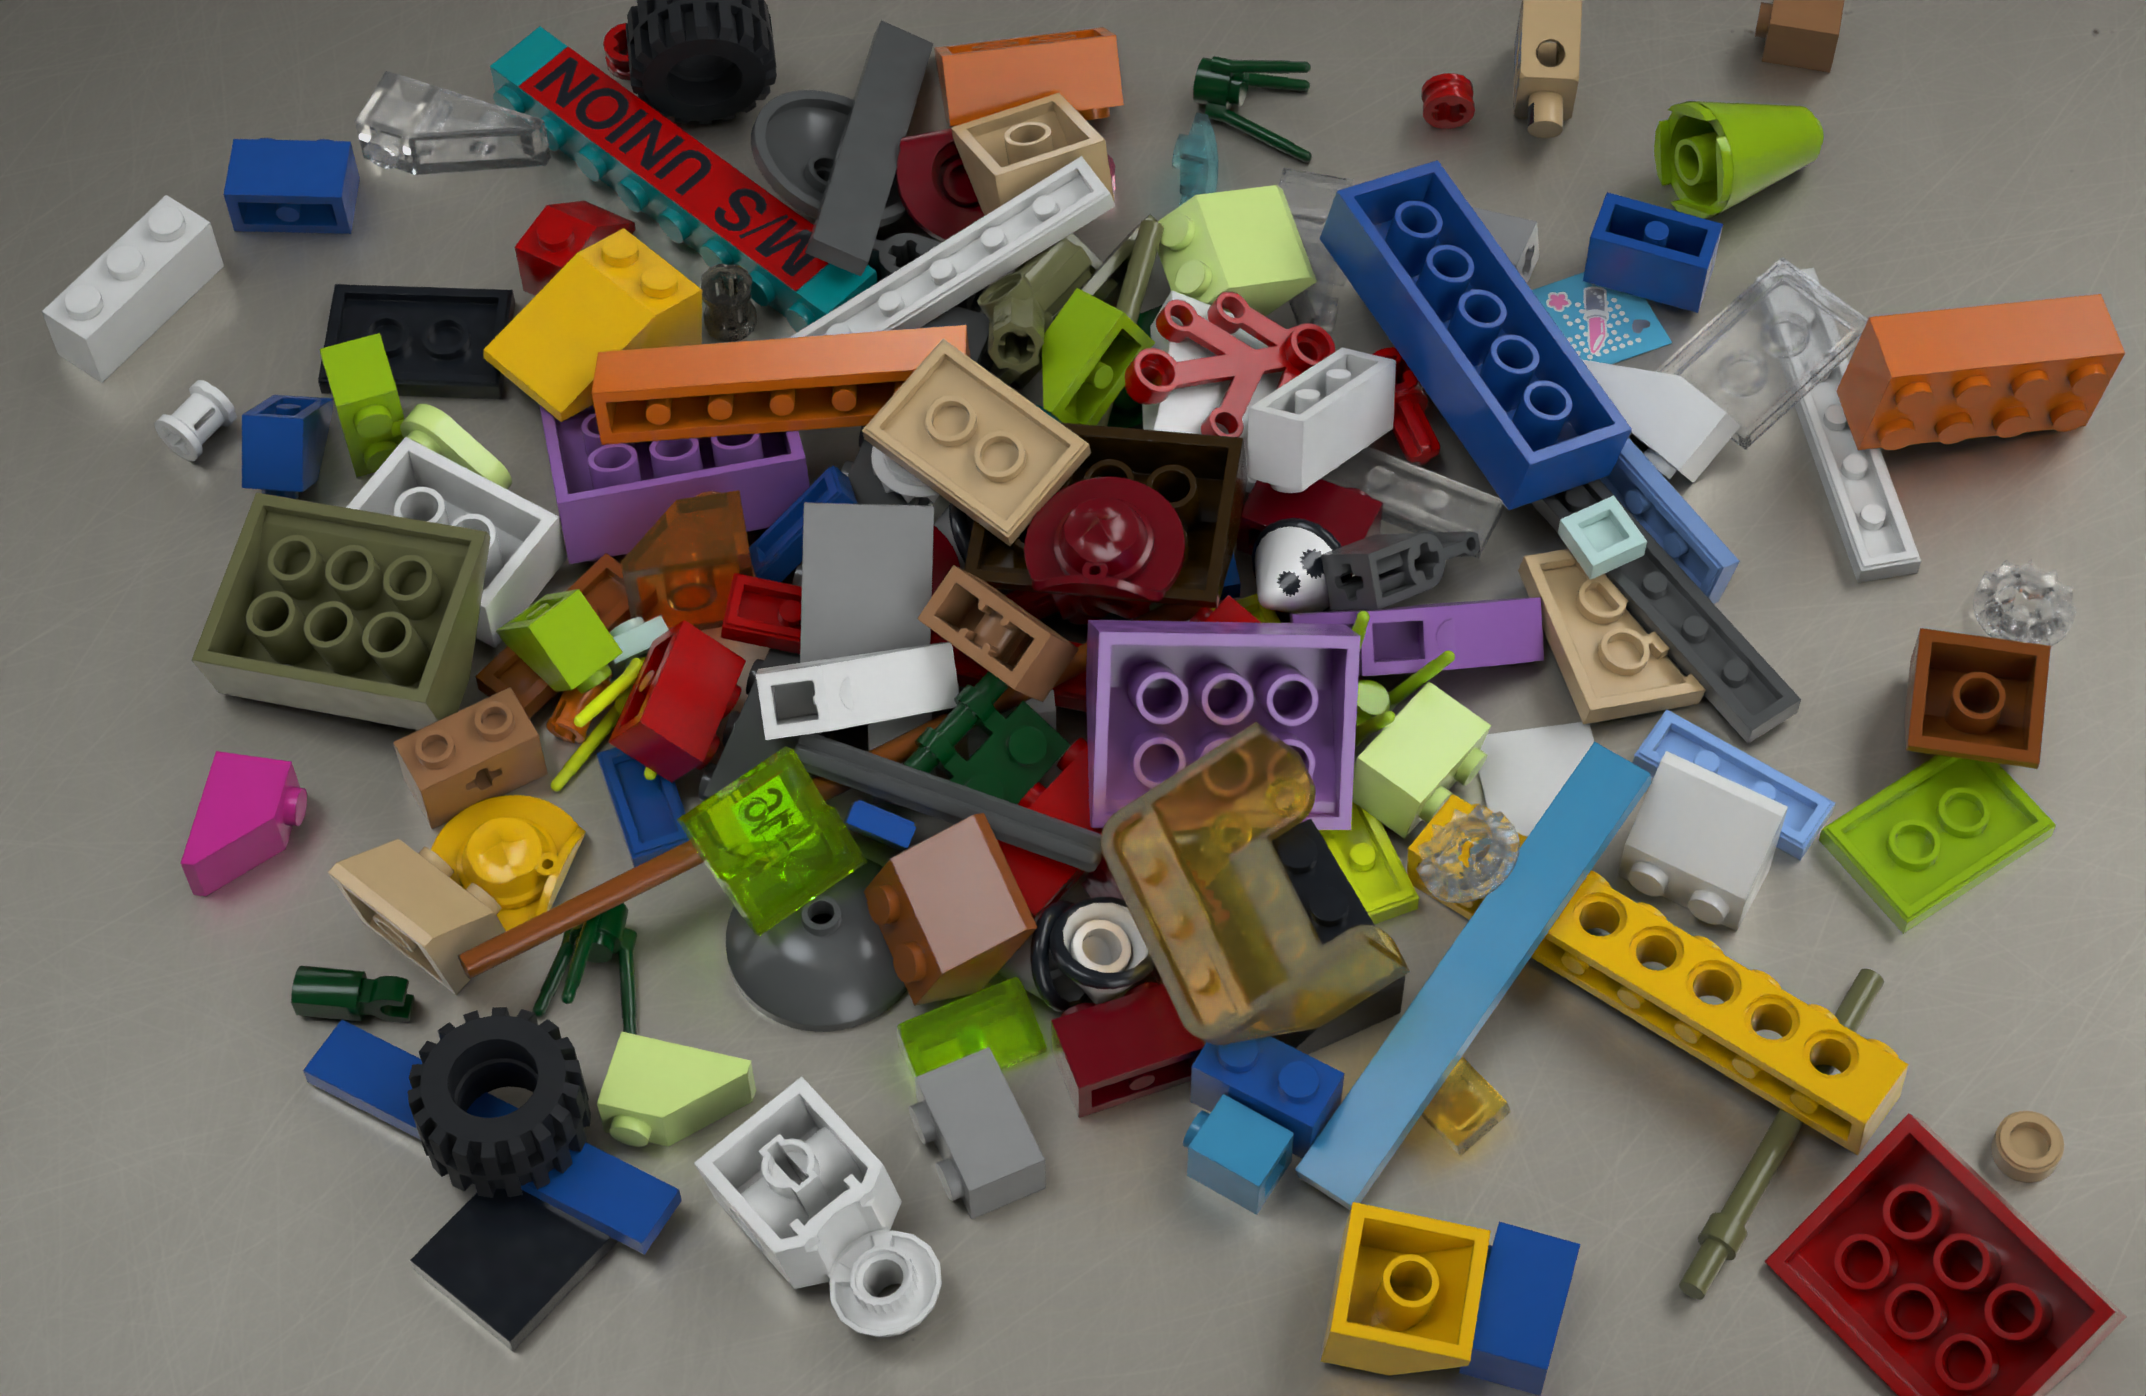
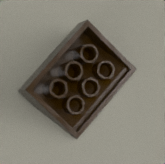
[964,422,1248,608]

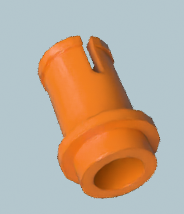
[546,674,613,744]

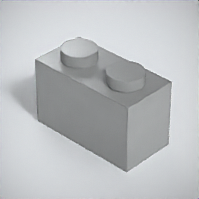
[909,1047,1046,1219]

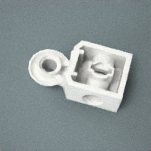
[694,1076,942,1338]

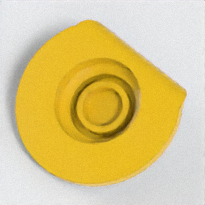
[431,795,586,931]

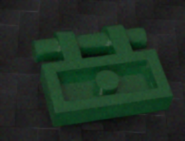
[903,671,1071,804]

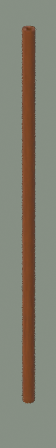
[458,604,1212,979]

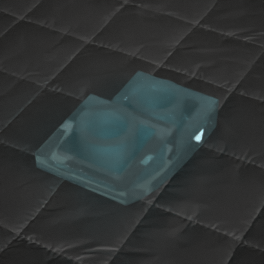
[1172,113,1218,205]

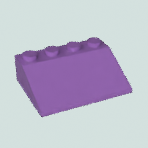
[539,405,810,564]
[1086,620,1360,830]

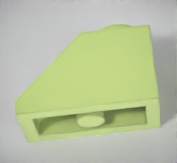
[597,1031,756,1147]

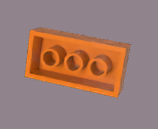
[1836,294,2125,450]

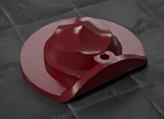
[895,128,985,242]
[1024,477,1185,601]

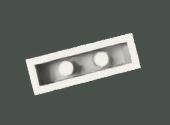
[42,195,224,383]
[1247,347,1396,493]

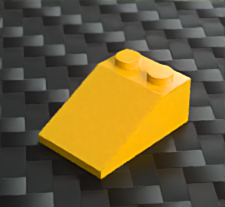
[483,228,702,422]

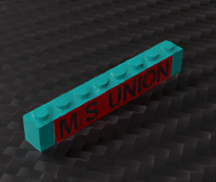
[490,26,877,332]

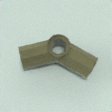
[977,237,1092,373]

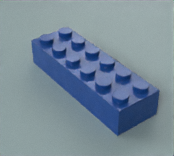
[1320,160,1632,510]

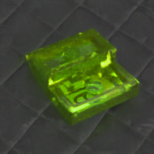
[677,746,867,936]

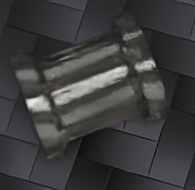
[700,264,757,342]

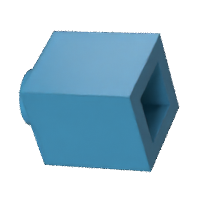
[1183,1094,1294,1215]

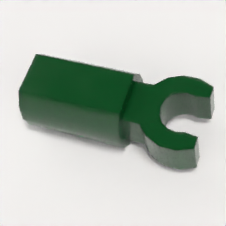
[291,966,415,1023]

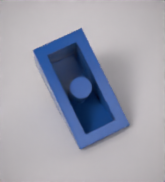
[242,395,333,499]

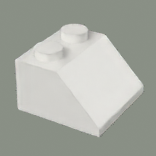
[1618,751,1788,931]

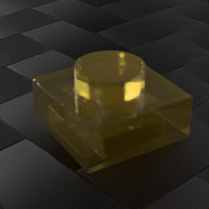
[1421,1057,1511,1156]

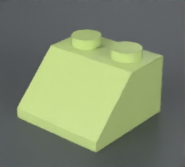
[1157,185,1317,316]

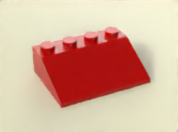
[1764,1113,2127,1396]

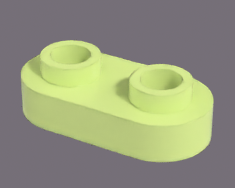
[400,404,512,490]

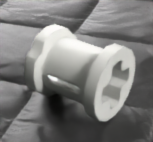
[155,380,237,461]

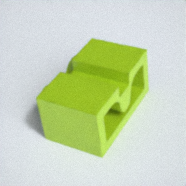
[319,333,405,478]

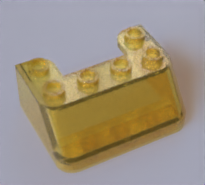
[1101,722,1410,1045]

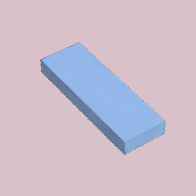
[1633,709,1835,861]

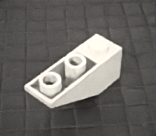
[1582,360,1740,483]
[756,642,959,740]

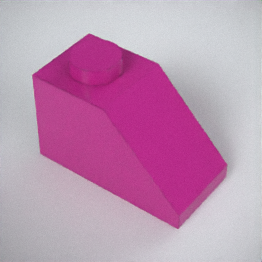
[180,751,307,897]

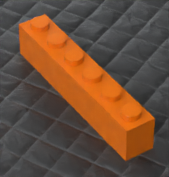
[591,325,971,445]

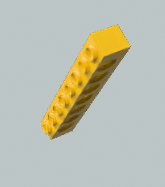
[1407,794,1909,1156]

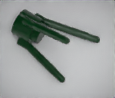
[1193,56,1312,162]
[532,903,637,1035]

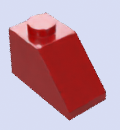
[514,201,636,296]

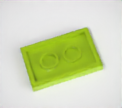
[1819,755,2056,934]

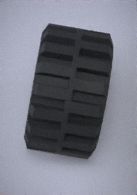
[626,0,777,124]
[408,1007,591,1198]

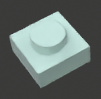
[1558,495,1647,580]
[608,615,669,681]

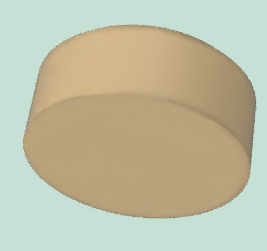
[1991,1111,2064,1183]

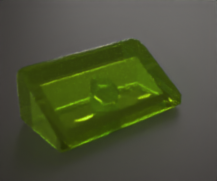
[896,977,1047,1081]

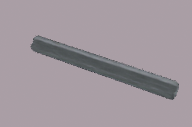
[793,733,1105,872]

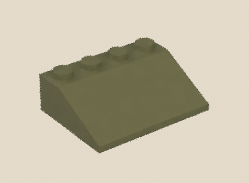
[191,493,491,730]

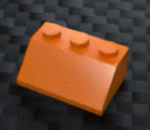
[934,27,1124,127]

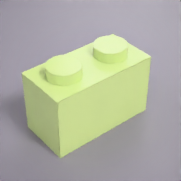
[1352,681,1491,839]

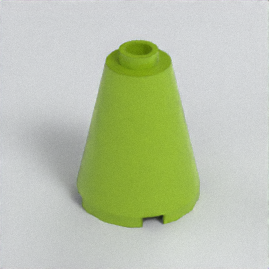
[1654,101,1824,219]

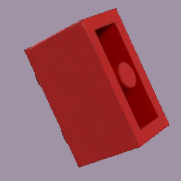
[608,620,746,783]

